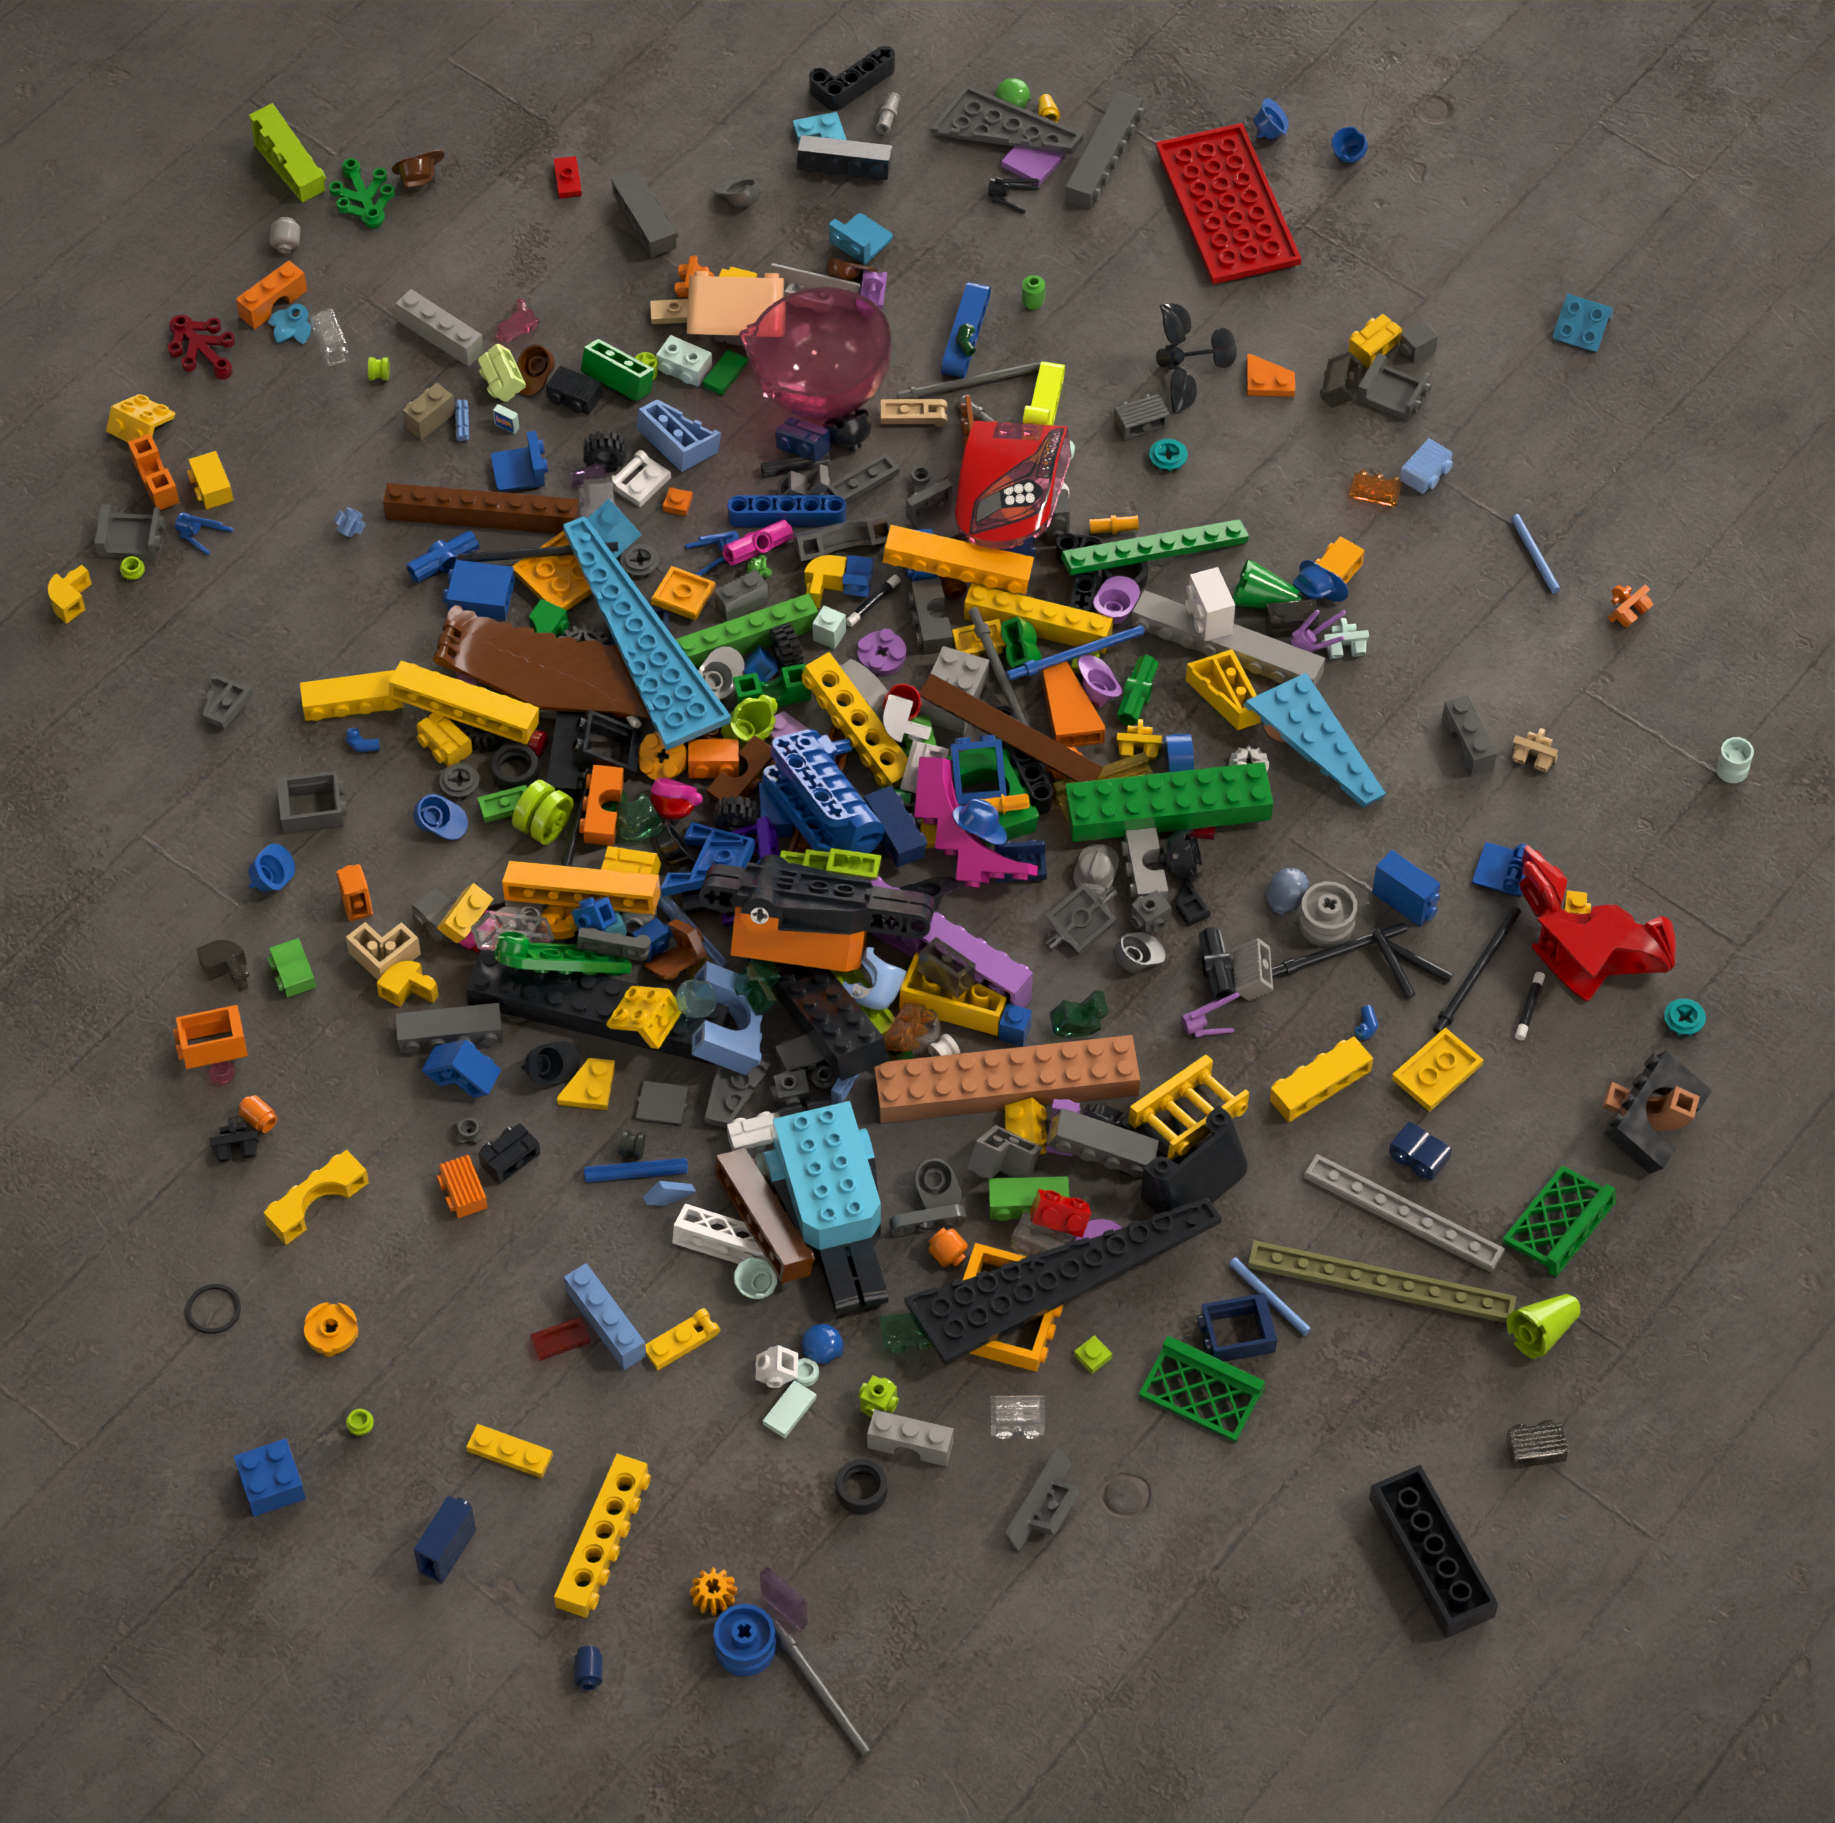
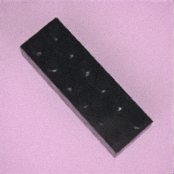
[772,965,889,1081]
[1369,1464,1498,1638]

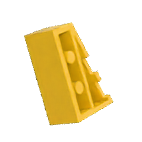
[1186,649,1261,730]

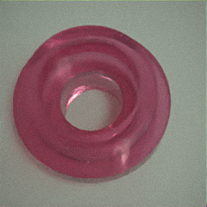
[209,1061,236,1084]

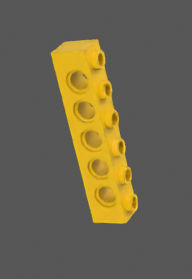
[802,652,908,789]
[554,1453,651,1618]

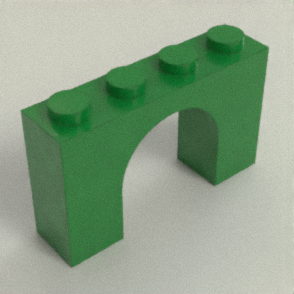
[946,747,1039,847]

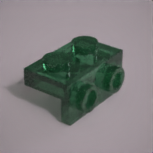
[879,1313,932,1353]

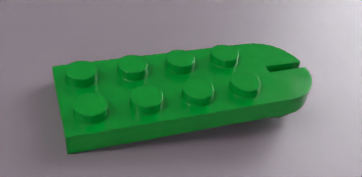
[494,931,632,976]

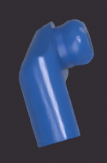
[345,728,380,752]
[1355,1005,1379,1040]

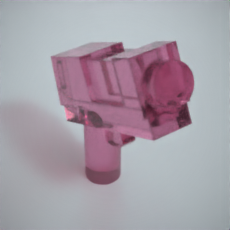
[496,298,540,343]

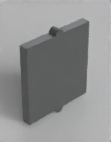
[636,1081,689,1126]

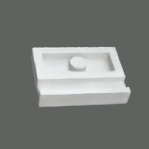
[900,740,949,793]

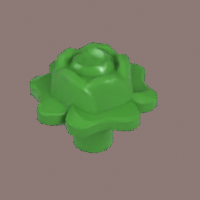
[746,554,772,578]

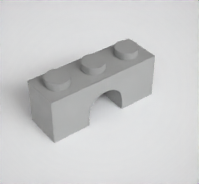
[1121,827,1168,901]
[867,1410,954,1467]

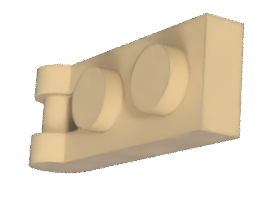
[881,399,948,427]

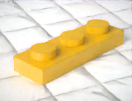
[466,1424,553,1478]

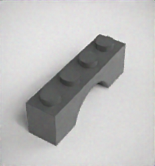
[792,513,892,561]

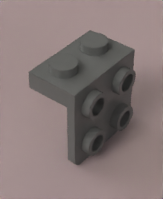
[906,479,965,539]

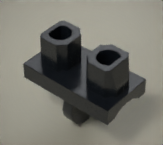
[210,1117,260,1162]

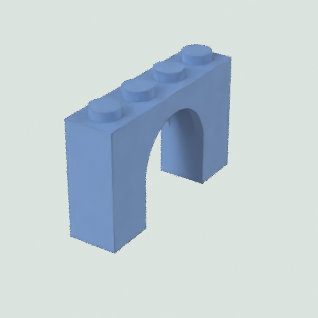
[692,962,763,1075]

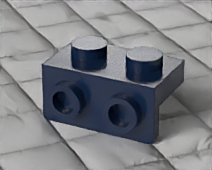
[994,840,1047,883]

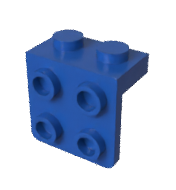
[491,431,548,492]

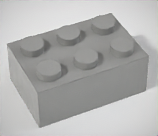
[917,646,989,734]

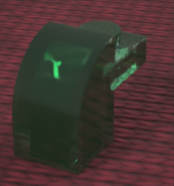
[734,959,781,1016]
[1049,990,1108,1038]

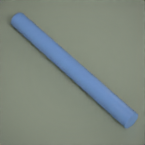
[1511,514,1560,594]
[1229,1257,1311,1336]

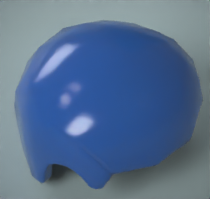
[1331,126,1368,164]
[801,1324,844,1364]

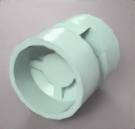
[1716,737,1754,783]

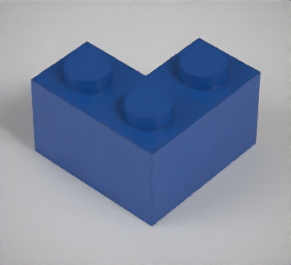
[422,1039,501,1098]

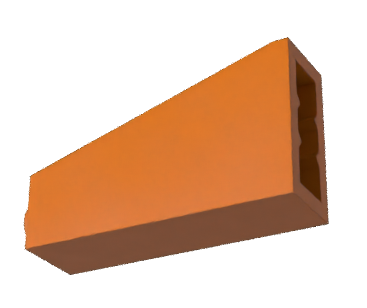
[1041,661,1105,747]

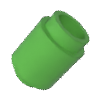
[1022,275,1045,310]

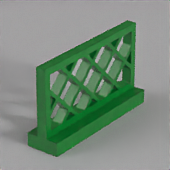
[1503,1165,1616,1277]
[1139,1335,1265,1442]

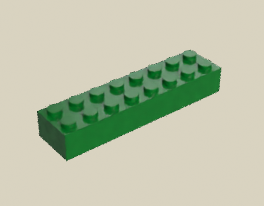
[1065,762,1273,842]

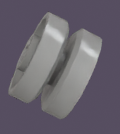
[1299,881,1357,948]

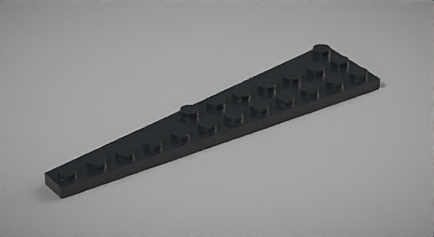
[904,1198,1222,1365]

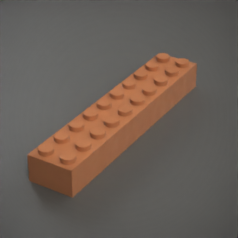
[874,1035,1140,1124]

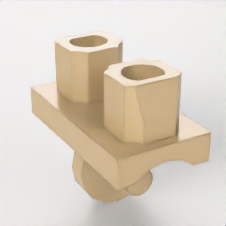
[1512,728,1558,773]

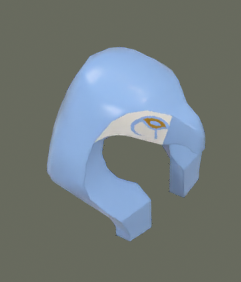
[843,947,907,1010]

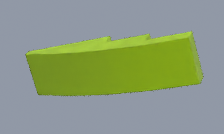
[780,848,881,881]

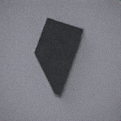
[1176,879,1211,927]

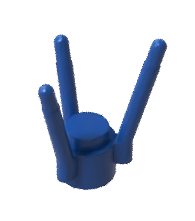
[175,512,233,555]
[685,530,740,576]

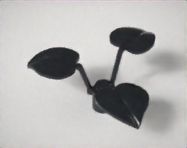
[1156,303,1237,413]

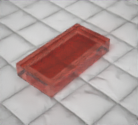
[530,1317,591,1361]

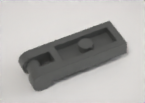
[576,927,651,961]

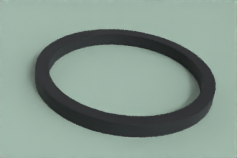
[186,1284,241,1334]

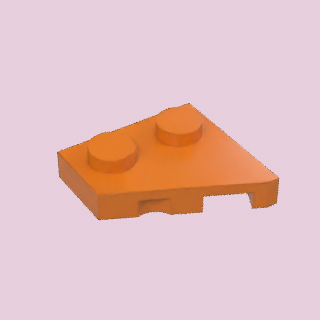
[1247,354,1295,397]

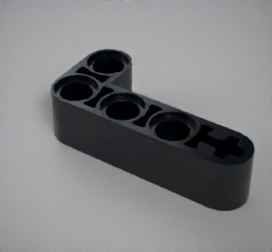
[809,46,895,111]
[1056,533,1102,613]

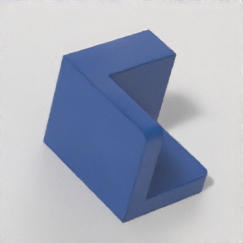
[743,646,778,682]

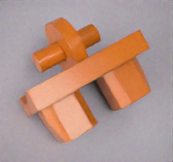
[675,255,714,298]
[1607,584,1654,628]

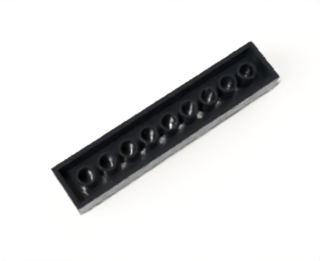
[466,947,729,1065]

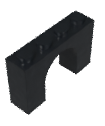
[1604,1051,1712,1174]

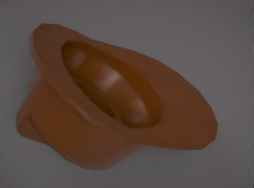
[392,150,445,188]

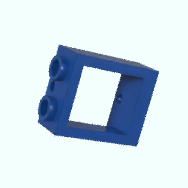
[950,735,1007,805]

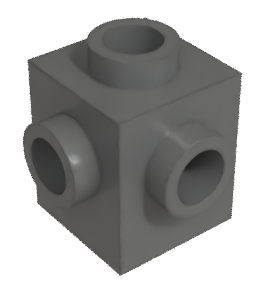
[1130,890,1172,934]
[770,1070,810,1107]

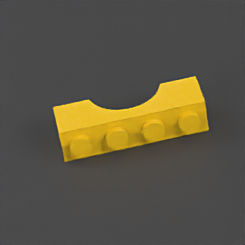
[263,1150,369,1245]

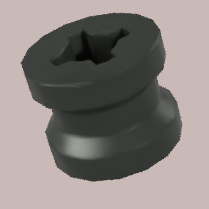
[619,1130,646,1159]

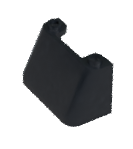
[1141,1105,1248,1214]

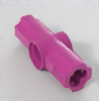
[722,520,793,565]

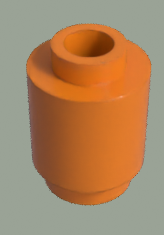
[239,1095,278,1133]

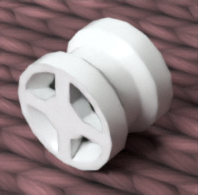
[928,1034,960,1057]

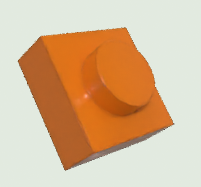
[663,487,693,516]

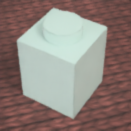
[812,606,846,650]

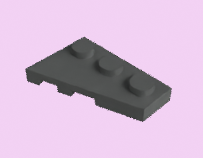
[704,1061,772,1128]

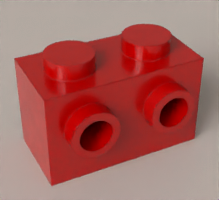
[1030,1188,1091,1238]

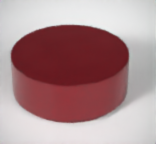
[528,730,548,757]

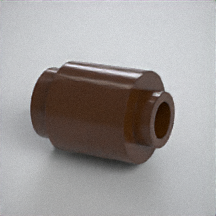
[938,576,967,599]

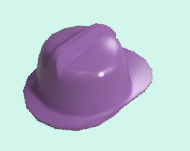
[1093,576,1140,624]
[1078,655,1122,708]

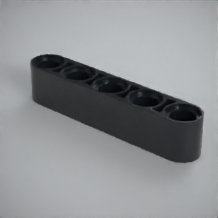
[995,705,1053,814]

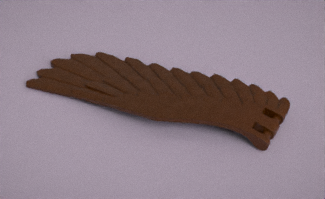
[433,605,651,720]

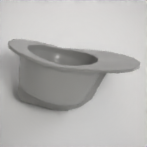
[698,646,745,700]
[1073,844,1119,894]

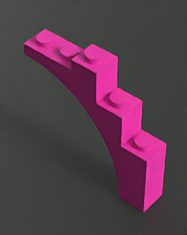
[914,757,1038,888]

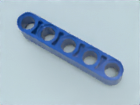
[941,282,991,378]
[727,495,846,527]

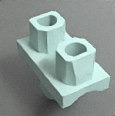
[1321,618,1369,659]

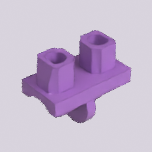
[859,270,887,314]

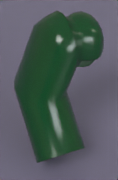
[955,323,976,357]

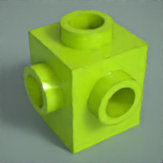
[858,1375,899,1417]

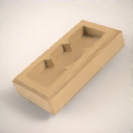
[650,299,688,324]

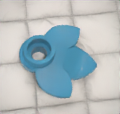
[268,304,311,345]

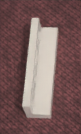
[672,1204,769,1264]

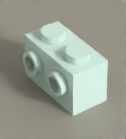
[656,335,712,387]

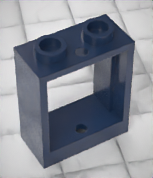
[1197,1293,1277,1362]

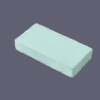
[763,1380,817,1438]

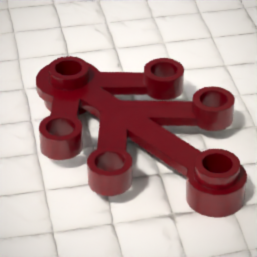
[168,315,235,380]

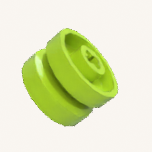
[512,780,574,845]

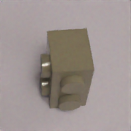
[402,383,455,441]

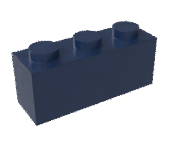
[864,785,927,868]

